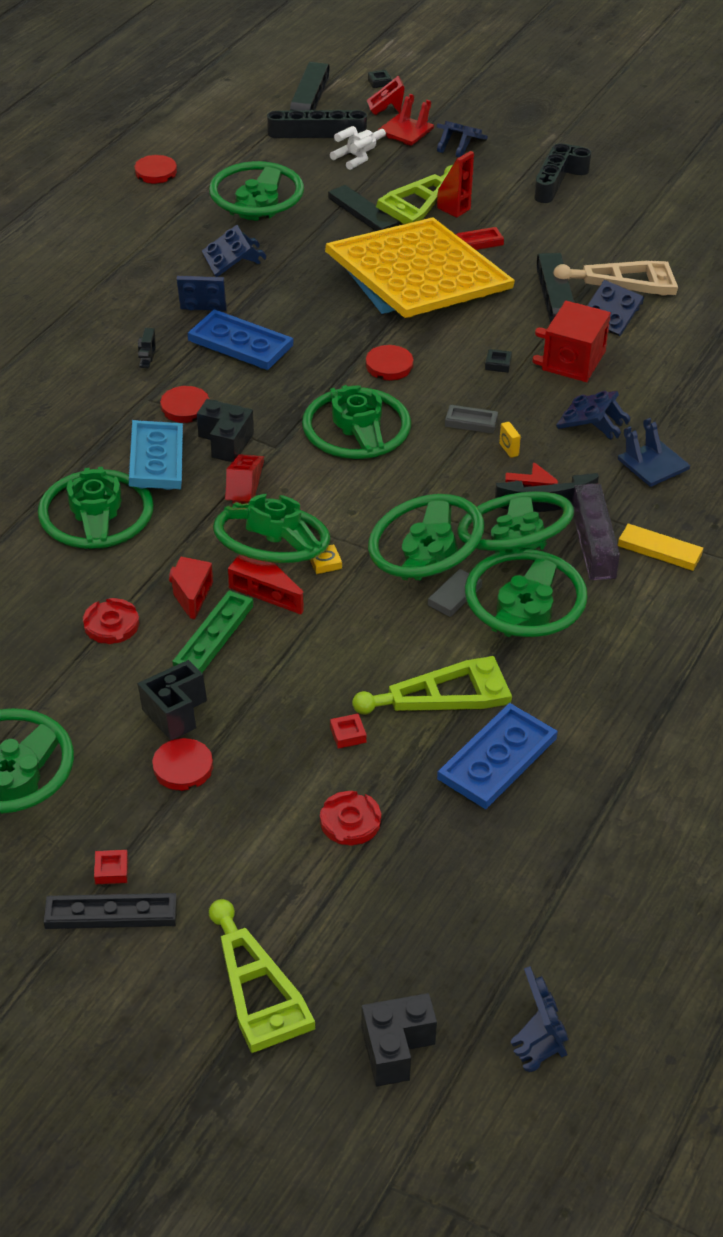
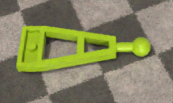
[376,165,453,224]
[352,656,512,715]
[209,899,315,1053]

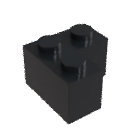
[197,399,254,462]
[137,660,207,740]
[361,993,437,1087]

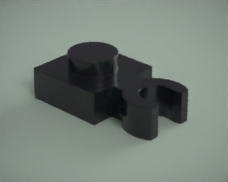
[138,328,156,368]

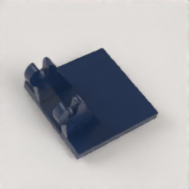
[437,121,488,157]
[202,225,266,277]
[177,276,227,311]
[588,280,644,336]
[556,391,630,440]
[618,418,690,487]
[511,966,569,1072]

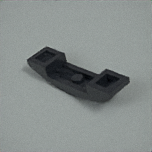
[495,473,599,512]

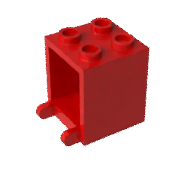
[532,300,611,382]

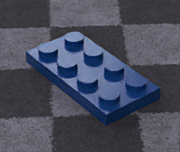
[188,309,293,370]
[437,703,558,809]

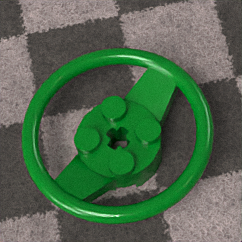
[209,161,304,221]
[302,385,411,459]
[38,467,154,549]
[457,491,574,554]
[213,494,331,563]
[368,494,484,580]
[465,549,588,637]
[0,708,74,814]

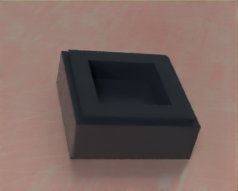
[368,70,392,88]
[485,349,512,373]

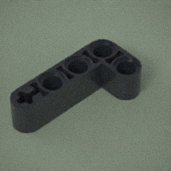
[534,143,591,203]

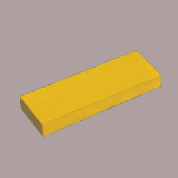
[618,524,703,571]

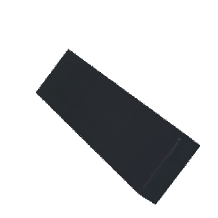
[328,185,399,231]
[44,893,177,929]

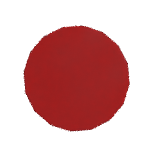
[134,155,177,184]
[366,345,413,381]
[160,386,209,423]
[83,598,140,644]
[152,738,213,791]
[320,791,381,846]

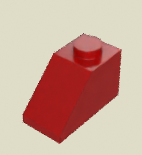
[169,557,213,619]

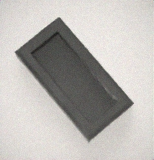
[445,405,498,434]
[428,569,482,617]

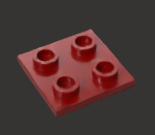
[378,94,434,145]

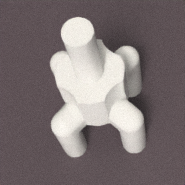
[330,126,386,170]

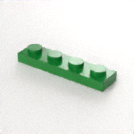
[172,590,253,673]

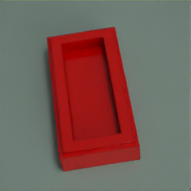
[455,227,504,250]

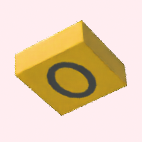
[499,422,521,458]
[310,545,342,574]

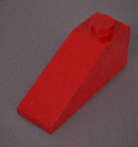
[437,151,474,218]
[225,454,264,504]
[228,554,304,615]

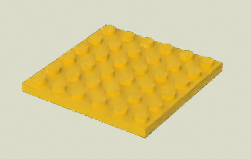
[325,217,515,318]

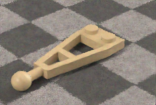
[553,261,678,296]

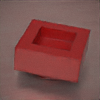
[330,714,367,748]
[94,850,128,884]

